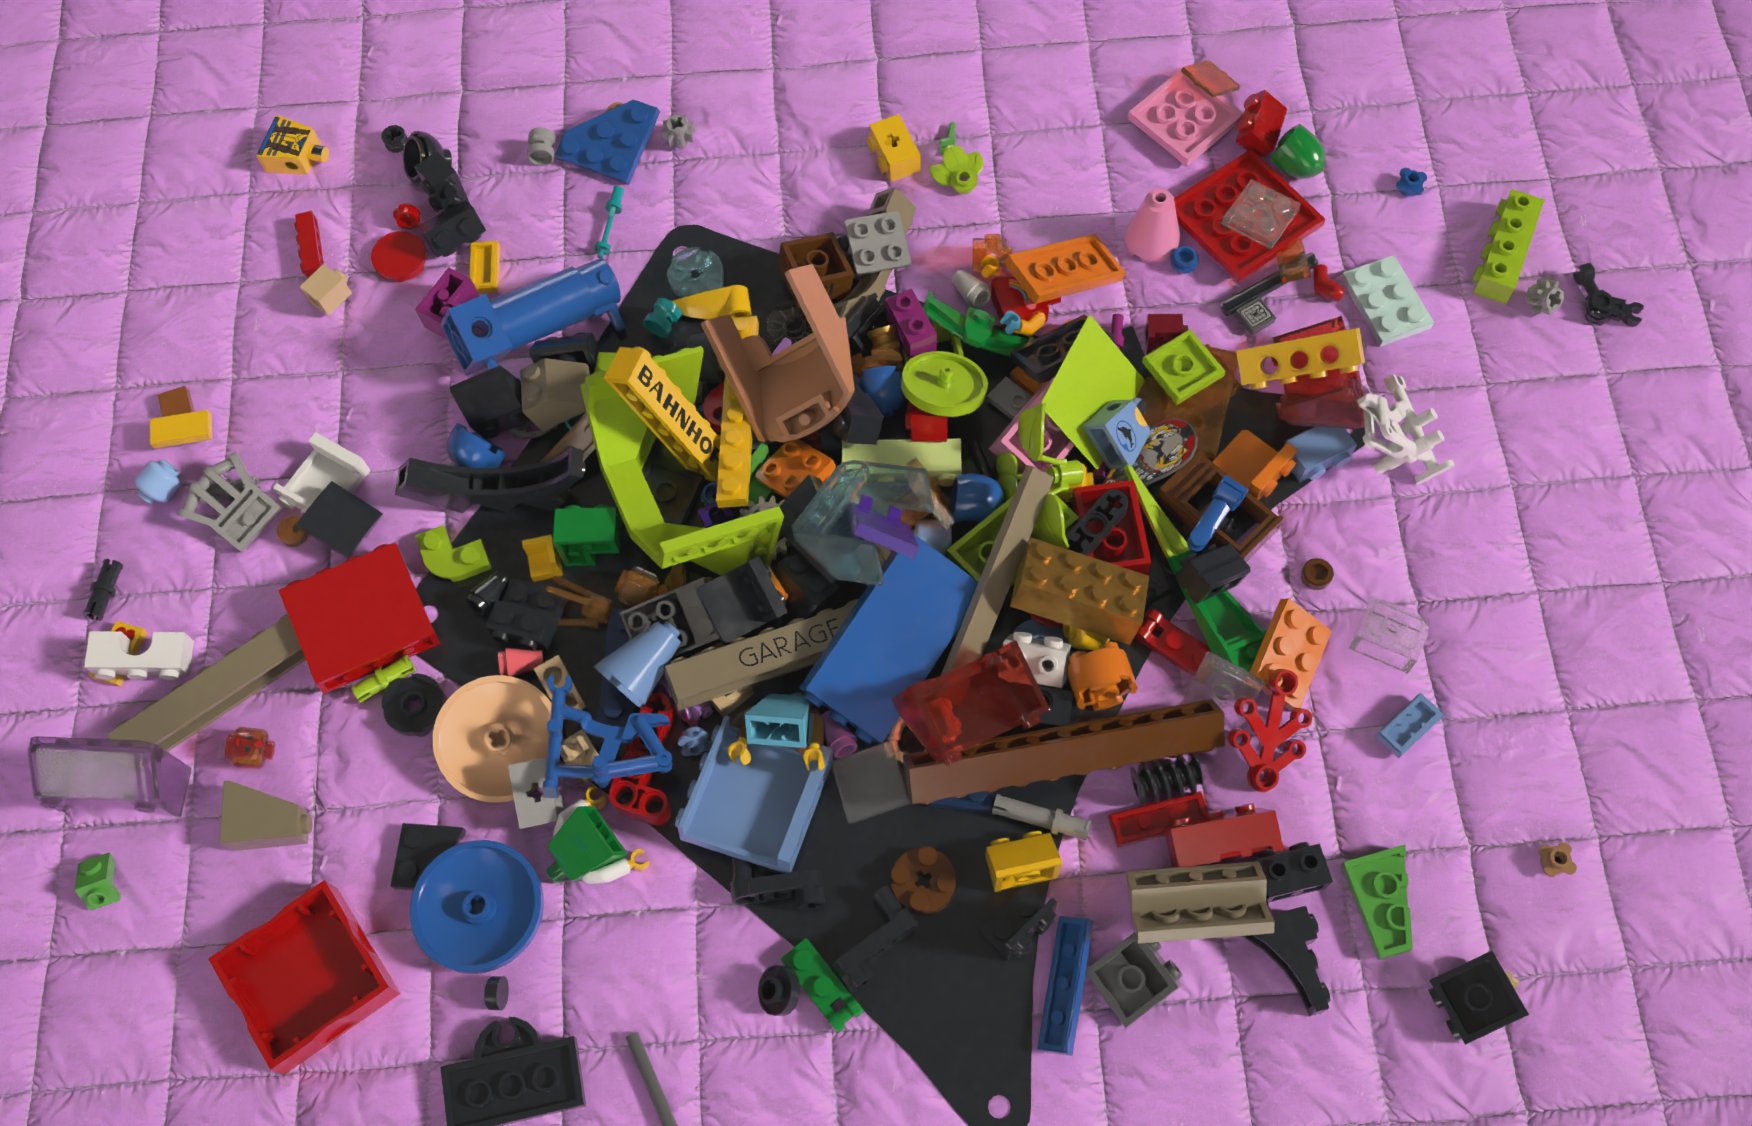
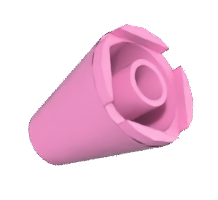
[1124,189,1180,263]

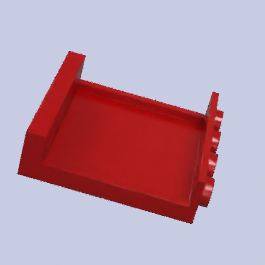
[278,542,440,694]

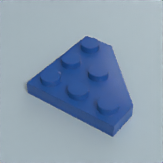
[554,99,660,185]

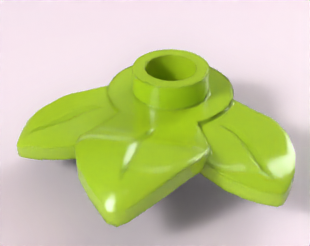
[929,144,984,194]

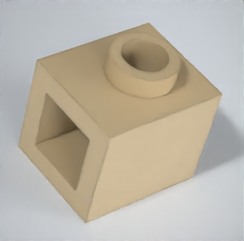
[300,264,352,316]

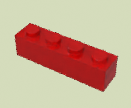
[294,211,324,278]

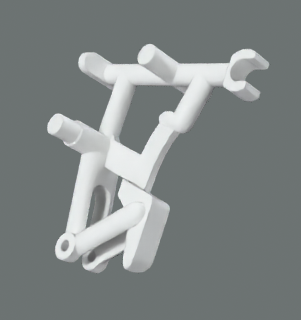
[1356,374,1455,484]

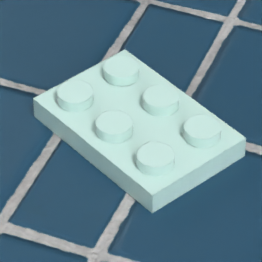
[1341,255,1434,347]

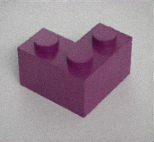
[415,267,479,340]

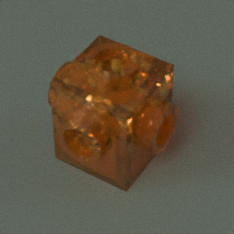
[972,234,1012,272]

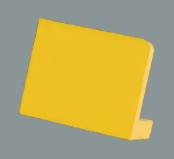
[522,535,563,582]

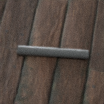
[626,1032,678,1126]

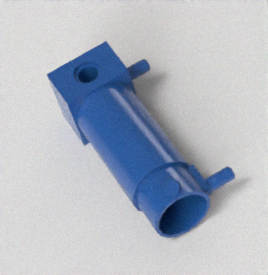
[440,258,626,376]

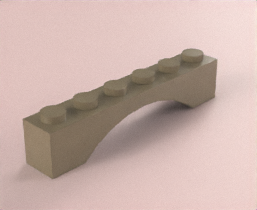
[833,187,917,347]

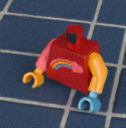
[980,255,1061,336]

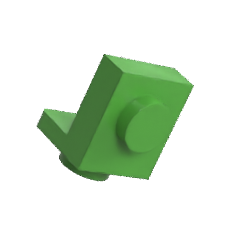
[74,852,121,910]

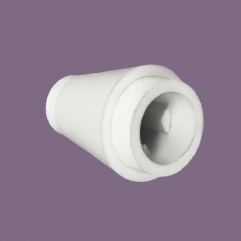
[952,270,991,308]

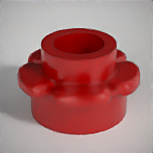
[393,203,421,229]

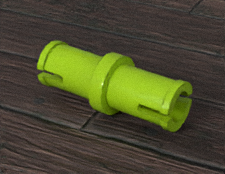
[351,655,416,703]

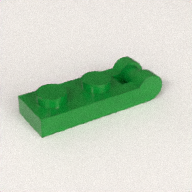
[781,938,864,1033]

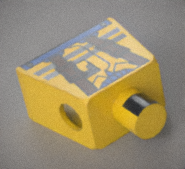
[256,115,329,175]

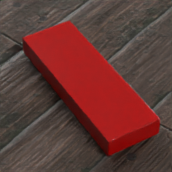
[1108,791,1208,848]

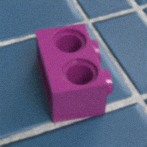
[885,288,937,360]

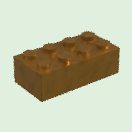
[1010,538,1149,645]

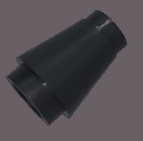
[465,571,510,616]

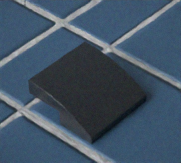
[296,481,383,559]

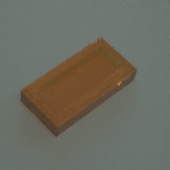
[1276,239,1311,283]

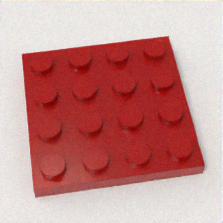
[1174,149,1325,283]

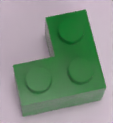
[553,505,621,566]

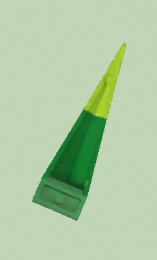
[1124,464,1267,680]

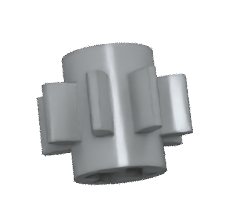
[661,114,695,149]
[1526,279,1564,315]

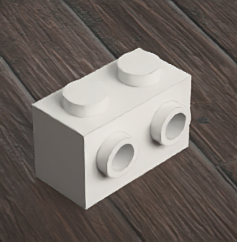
[1000,632,1071,688]

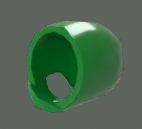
[1270,123,1326,179]

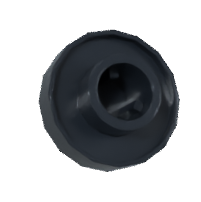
[758,965,800,1016]

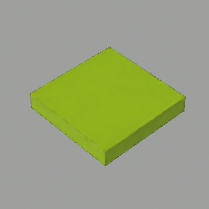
[1142,329,1226,405]

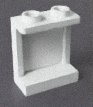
[273,432,371,515]

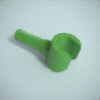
[940,122,956,155]

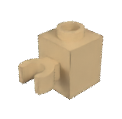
[560,730,599,785]

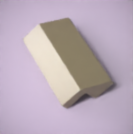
[1126,861,1275,944]

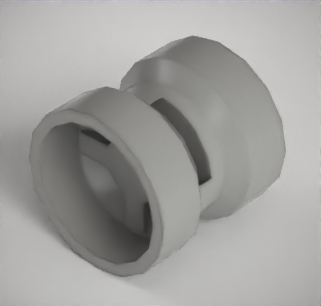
[527,127,556,166]

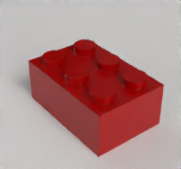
[1071,480,1152,575]

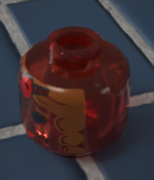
[225,727,275,769]

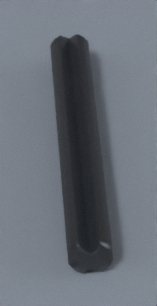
[1220,253,1318,316]

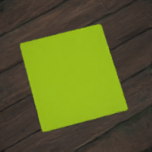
[1040,315,1144,469]

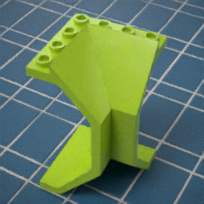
[580,346,784,575]

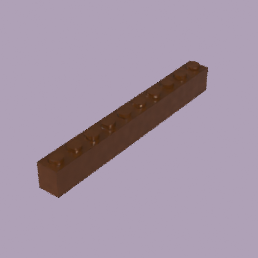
[903,699,1225,804]

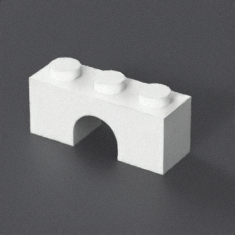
[84,631,194,680]

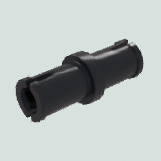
[82,559,123,621]

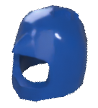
[945,473,1006,524]

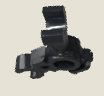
[1573,263,1644,327]

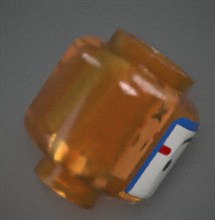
[614,566,660,607]

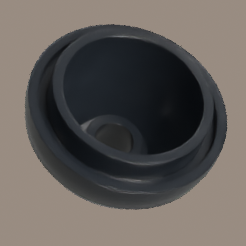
[403,131,452,187]

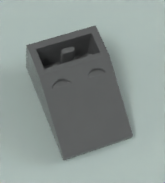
[619,577,720,658]

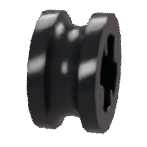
[381,125,408,153]

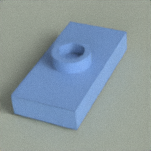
[1375,692,1444,759]

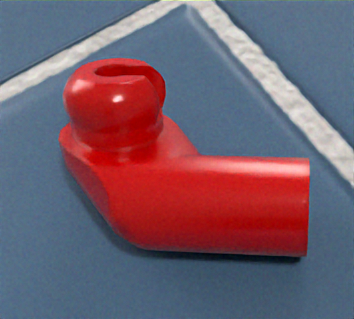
[1313,264,1345,301]

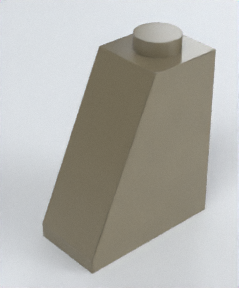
[219,781,313,851]

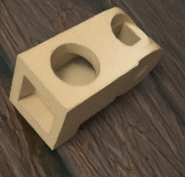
[534,655,586,719]

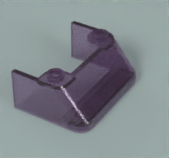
[27,736,192,817]

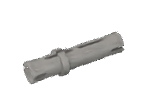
[992,794,1091,840]

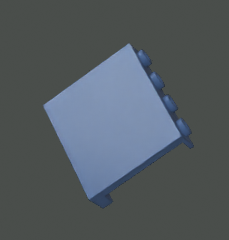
[675,715,833,873]

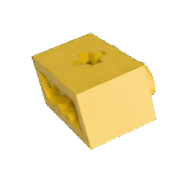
[867,114,921,182]

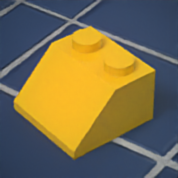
[985,831,1062,892]

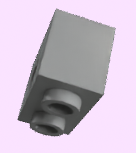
[508,757,564,829]

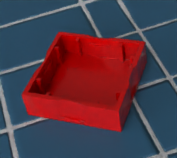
[208,880,401,1074]

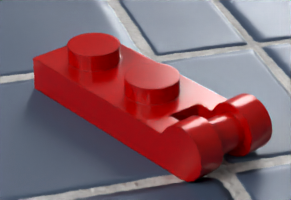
[1134,609,1221,684]

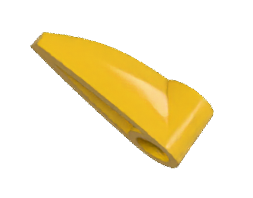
[671,285,751,319]

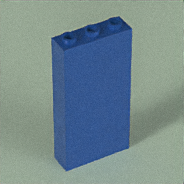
[799,533,978,744]

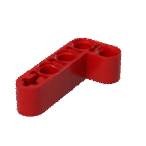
[609,692,675,825]

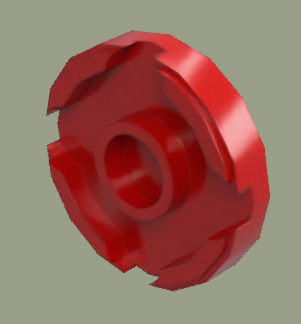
[371,231,428,282]

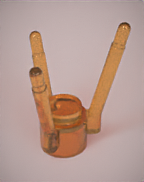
[545,576,612,628]

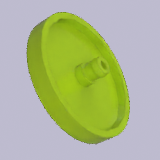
[901,351,988,417]

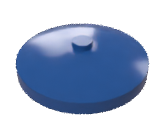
[410,840,544,974]

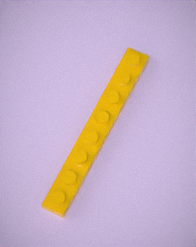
[716,316,759,508]

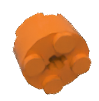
[1066,642,1138,711]

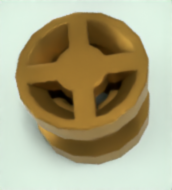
[867,324,901,355]

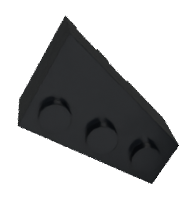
[824,375,884,445]
[780,474,863,585]

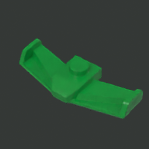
[922,290,1034,357]

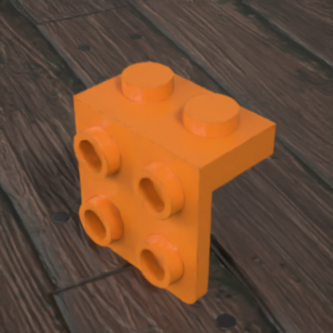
[1213,430,1298,500]
[755,439,843,499]

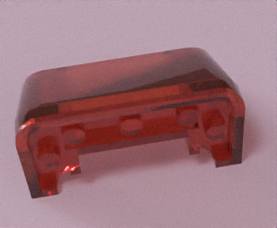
[1271,316,1365,429]
[891,640,1050,766]

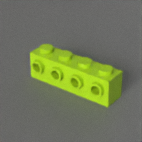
[1472,189,1545,304]

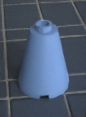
[594,621,681,709]

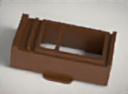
[1156,450,1284,562]

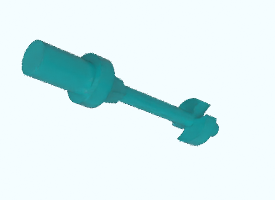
[594,186,624,259]

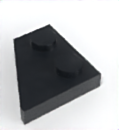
[390,823,466,890]

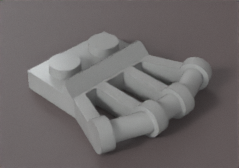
[177,451,283,552]

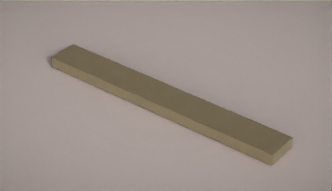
[932,465,1054,708]

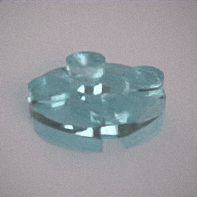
[667,247,724,298]

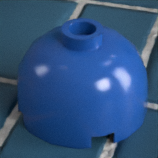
[855,366,907,418]
[446,423,508,468]

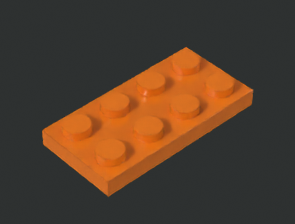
[1005,234,1126,304]

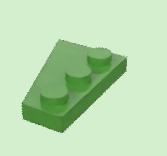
[1341,845,1413,960]

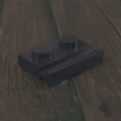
[846,293,890,362]

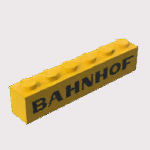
[604,347,721,482]

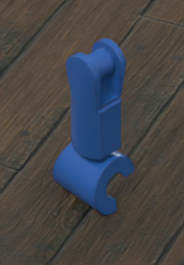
[1187,475,1249,552]

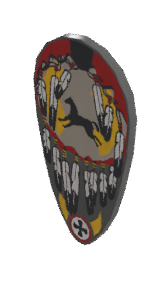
[1103,418,1198,486]

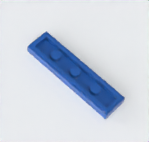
[1037,916,1094,1056]

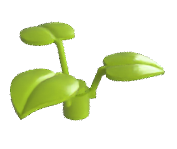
[996,404,1084,548]

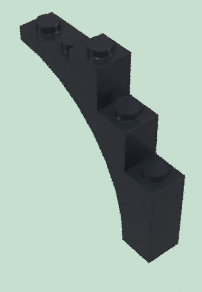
[395,447,585,513]
[1196,864,1330,1017]

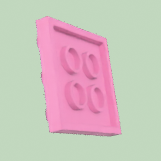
[1128,66,1244,167]

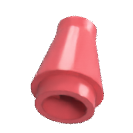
[498,648,543,677]

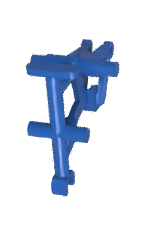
[542,675,672,798]

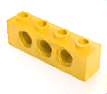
[1236,327,1365,390]

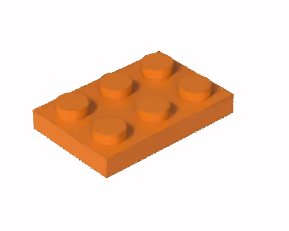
[1247,598,1332,712]

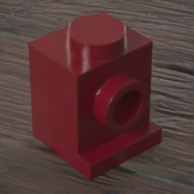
[1144,314,1189,354]

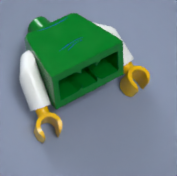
[546,786,650,885]

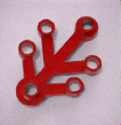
[1228,669,1312,792]

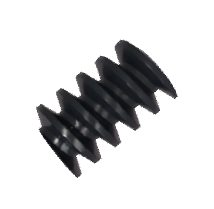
[1130,753,1203,806]

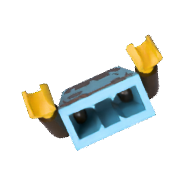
[728,693,825,771]

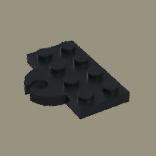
[440,1017,586,1126]

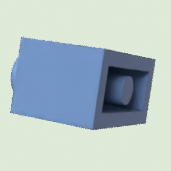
[1284,417,1357,483]

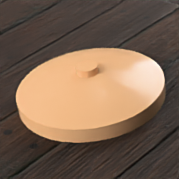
[432,675,552,803]

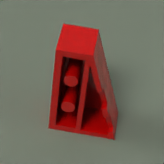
[1163,803,1284,868]

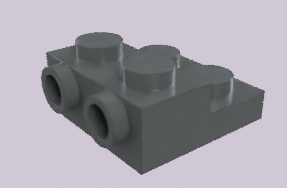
[1086,932,1183,1028]

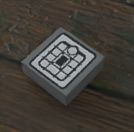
[1235,297,1276,336]

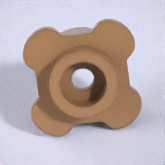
[1538,842,1577,877]

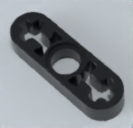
[1065,489,1128,556]

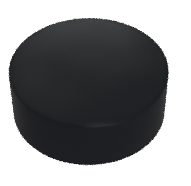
[484,976,509,1011]

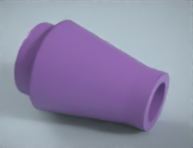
[821,710,857,759]

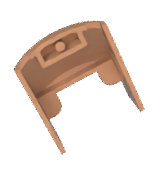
[701,264,855,443]

